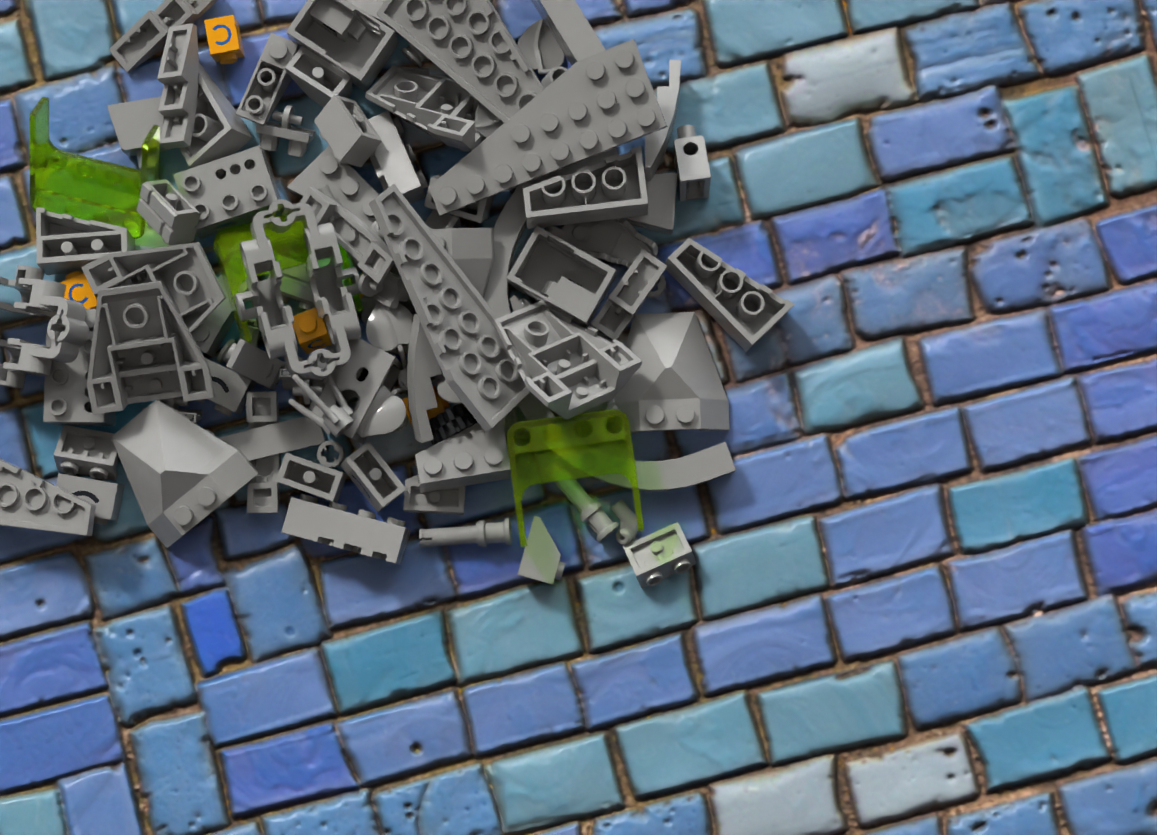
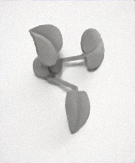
[475,19,567,139]
[355,302,462,438]

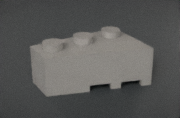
[368,111,428,204]

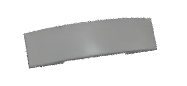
[300,187,395,284]
[246,391,281,513]
[219,417,325,461]

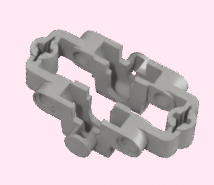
[235,199,361,381]
[0,265,89,389]

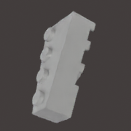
[523,146,648,229]
[664,238,795,352]
[281,494,411,564]

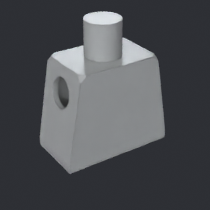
[107,97,169,170]
[673,125,711,202]
[626,173,678,235]

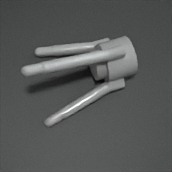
[288,374,354,437]

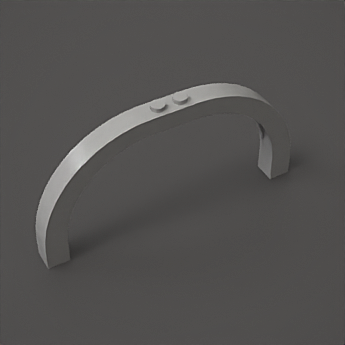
[484,147,736,491]

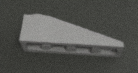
[191,239,260,357]

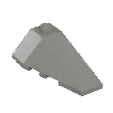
[160,59,253,168]

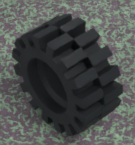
[429,403,478,445]

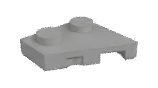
[403,475,466,515]

